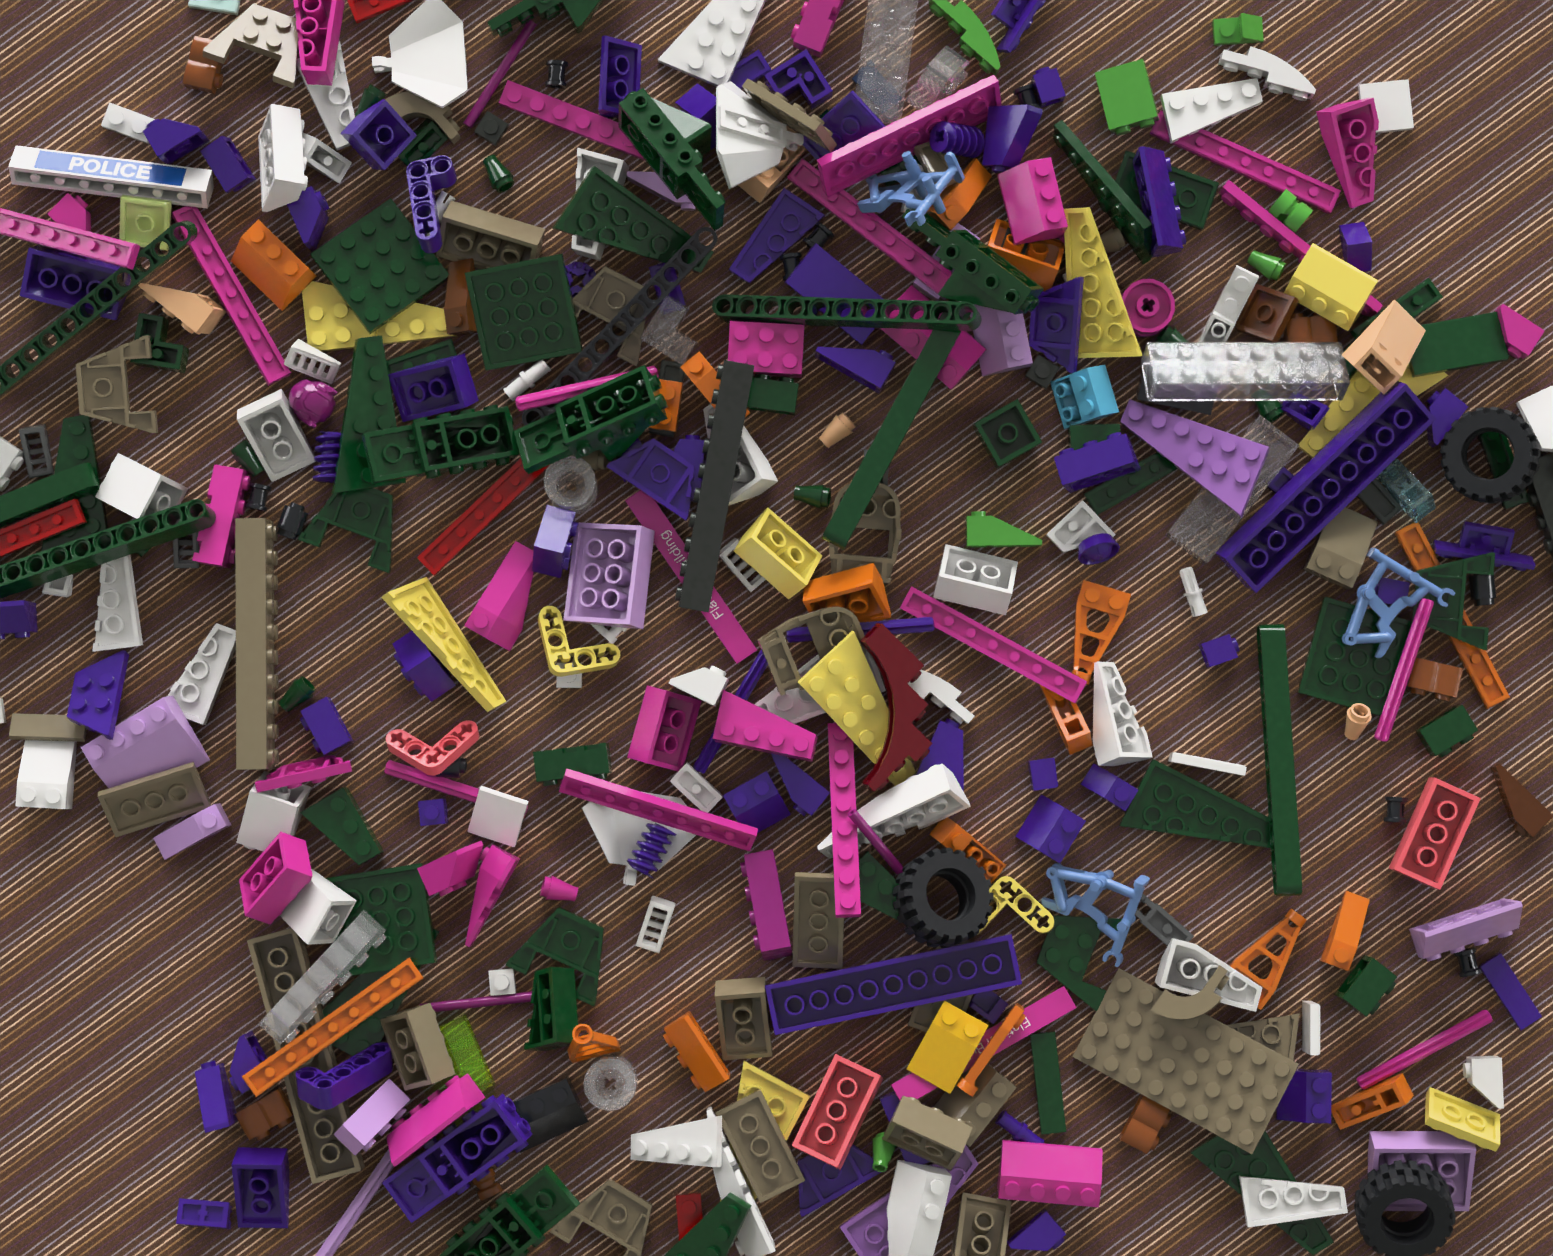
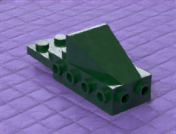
[487,0,604,38]
[618,88,725,231]
[902,209,1044,315]
[514,365,668,474]
[361,405,519,484]
[439,1165,580,1256]

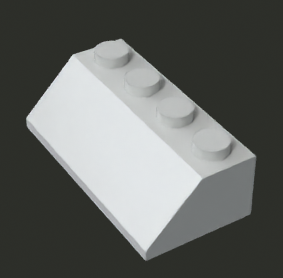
[258,104,308,212]

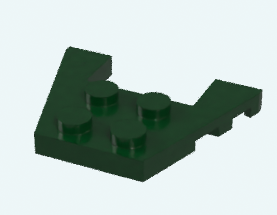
[298,488,394,574]
[1412,552,1495,650]
[506,907,604,1006]
[1036,915,1131,1011]

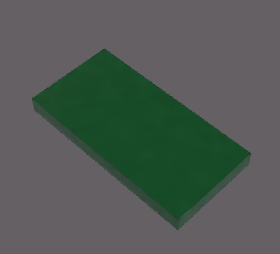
[1115,150,1219,231]
[1409,312,1509,378]

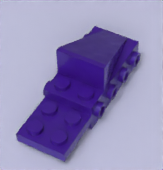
[382,1094,533,1223]

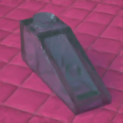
[1377,458,1436,523]

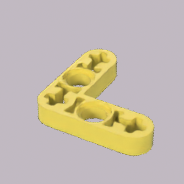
[538,606,620,677]
[977,876,1055,935]

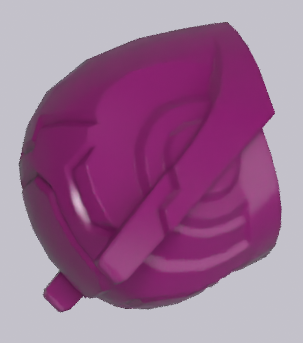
[289,379,338,429]

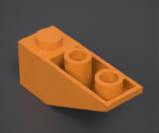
[929,817,1006,884]

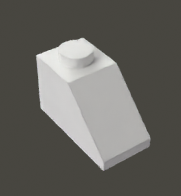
[302,133,352,184]
[1463,1056,1504,1109]

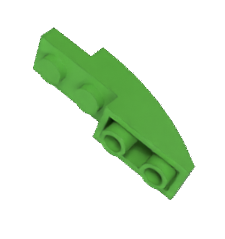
[929,0,1000,76]

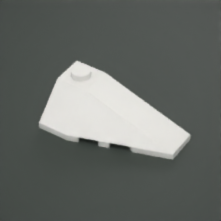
[703,404,778,506]
[1155,938,1263,1012]

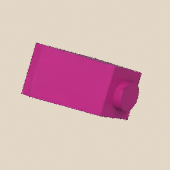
[47,193,91,232]
[1495,304,1545,359]

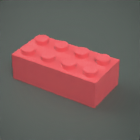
[1389,777,1481,890]
[792,1054,883,1170]

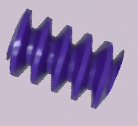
[929,121,985,158]
[313,431,341,483]
[627,823,677,879]

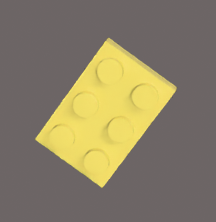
[1425,1087,1500,1152]

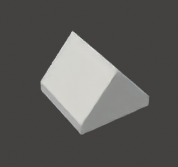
[42,575,73,597]

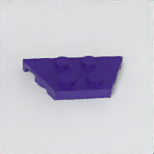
[1029,277,1084,373]
[606,438,695,521]
[67,650,129,740]
[797,1144,881,1217]

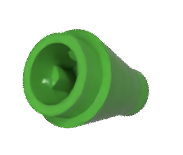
[1247,250,1286,281]
[872,1132,897,1172]

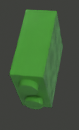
[1095,59,1160,135]

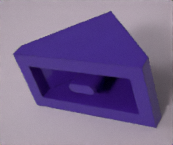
[1339,222,1372,272]
[1281,389,1330,431]

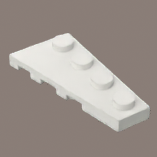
[297,41,355,151]
[1160,78,1263,144]
[92,554,143,652]
[168,623,236,725]
[631,1115,722,1167]
[1239,1176,1348,1227]

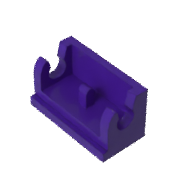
[200,136,256,193]
[176,1198,232,1230]

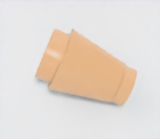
[819,412,856,448]
[1344,703,1371,740]

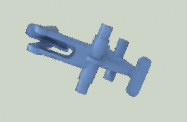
[857,151,965,226]
[1342,548,1455,658]
[1041,863,1150,967]

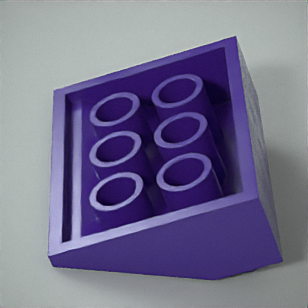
[1132,146,1186,258]

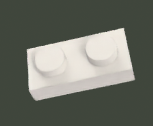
[101,103,155,144]
[670,762,723,813]

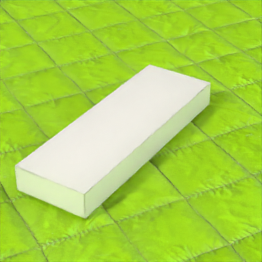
[1168,752,1247,776]

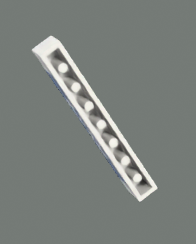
[9,146,214,209]

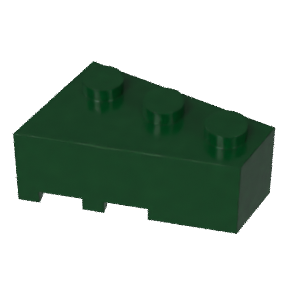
[533,743,612,786]
[300,787,384,865]
[859,851,903,923]
[524,967,578,1051]

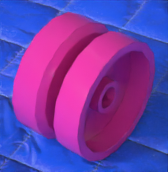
[1121,279,1175,337]

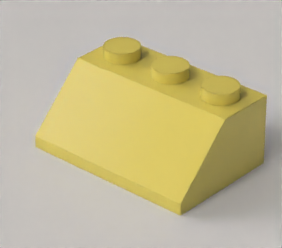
[1284,243,1378,331]
[734,508,822,599]

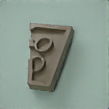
[1227,1013,1300,1061]

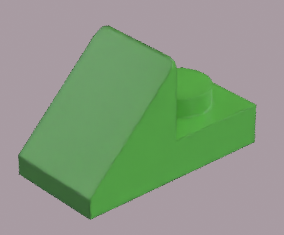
[1212,13,1264,46]

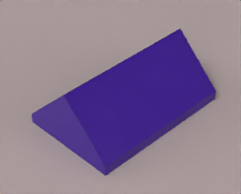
[598,36,642,118]

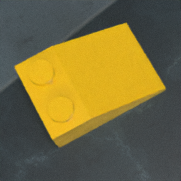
[906,1000,989,1094]

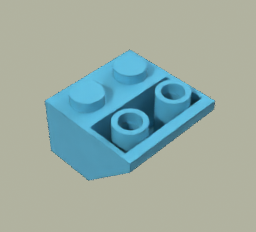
[1050,365,1119,429]

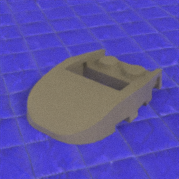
[829,483,902,583]
[757,606,866,696]

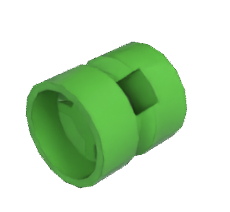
[1268,189,1313,233]

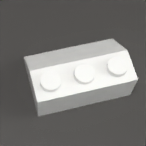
[933,544,1018,615]
[669,666,729,707]

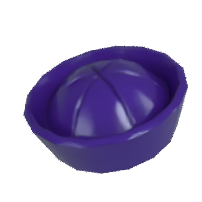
[1078,533,1120,565]

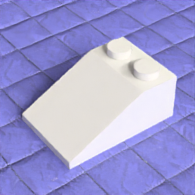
[237,389,316,482]
[15,740,77,809]

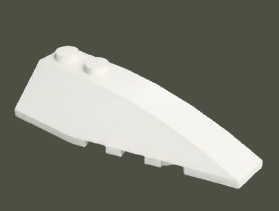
[817,764,971,859]
[707,1106,776,1256]
[887,1160,952,1256]

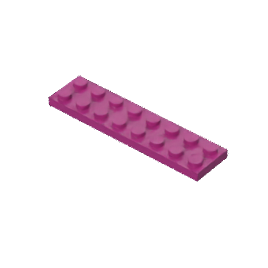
[817,75,1002,197]

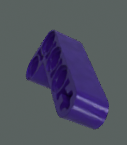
[406,155,457,253]
[296,1042,393,1110]

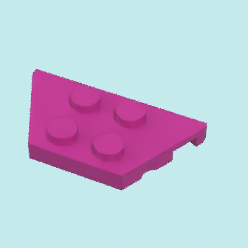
[255,755,352,793]

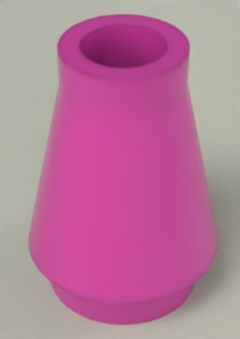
[540,876,578,902]

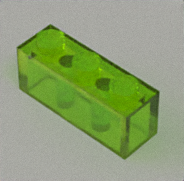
[439,1014,495,1091]

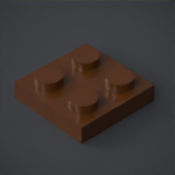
[1234,284,1299,345]

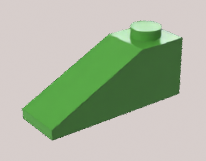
[965,511,1042,548]

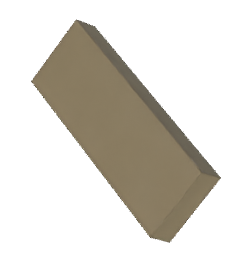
[9,713,87,742]

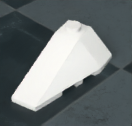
[1093,661,1153,766]

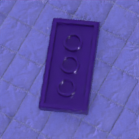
[784,243,883,345]

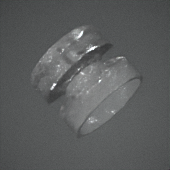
[543,456,598,514]
[583,1054,638,1111]

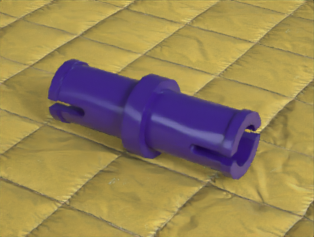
[995,1110,1044,1143]

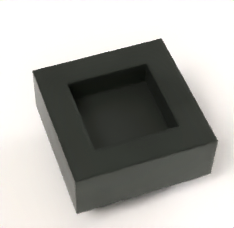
[474,111,509,146]
[1025,355,1059,390]

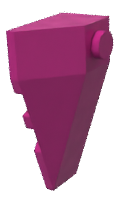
[1316,98,1379,208]
[464,541,534,651]

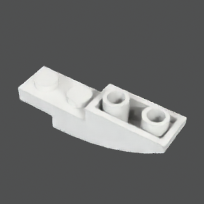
[1218,46,1316,101]
[1191,265,1259,361]
[908,670,974,724]

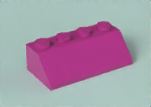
[880,285,987,389]
[386,1073,486,1167]
[997,1140,1103,1208]

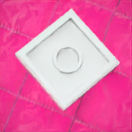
[1358,79,1414,133]
[468,786,529,847]
[1302,1001,1320,1055]

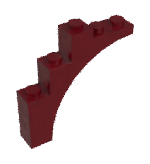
[859,623,933,792]

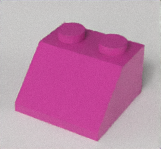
[417,840,483,897]

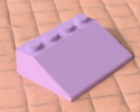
[564,523,655,629]
[81,696,210,788]
[1409,898,1523,961]
[1368,1131,1476,1211]

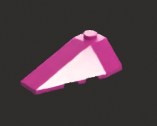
[465,844,520,947]

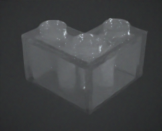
[905,45,970,111]
[640,295,698,365]

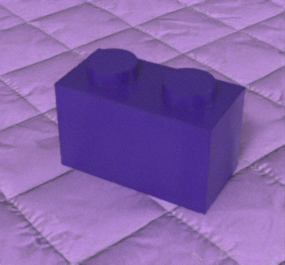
[300,697,353,755]

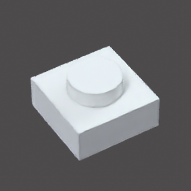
[556,663,582,688]
[488,968,516,996]

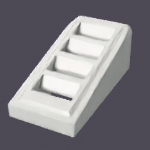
[284,339,342,384]
[719,538,766,592]
[636,896,675,953]

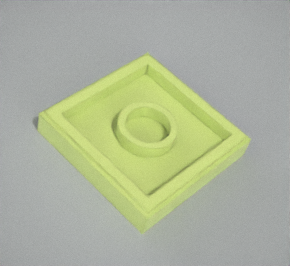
[119,195,172,251]

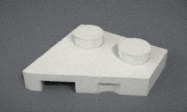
[1046,500,1116,553]

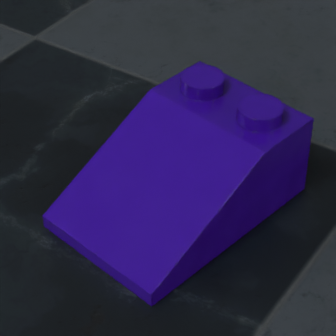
[815,346,896,394]
[388,353,479,422]
[231,1147,289,1228]

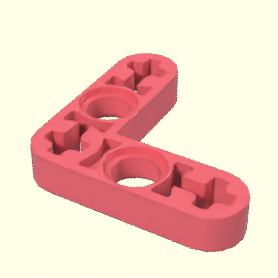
[385,720,480,776]

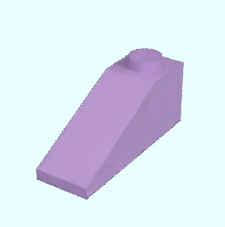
[627,171,696,211]
[153,803,231,860]

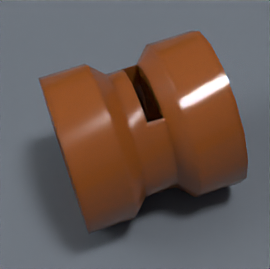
[471,1167,503,1201]

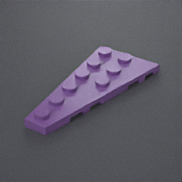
[1120,399,1270,518]
[840,1145,979,1256]

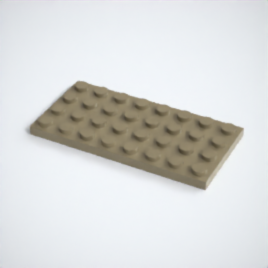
[1072,968,1299,1154]

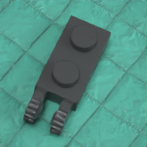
[1126,894,1194,946]

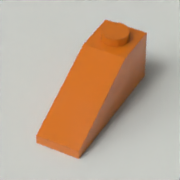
[926,158,992,230]
[680,351,750,417]
[1039,684,1093,755]
[1320,890,1370,971]
[1331,1073,1414,1130]

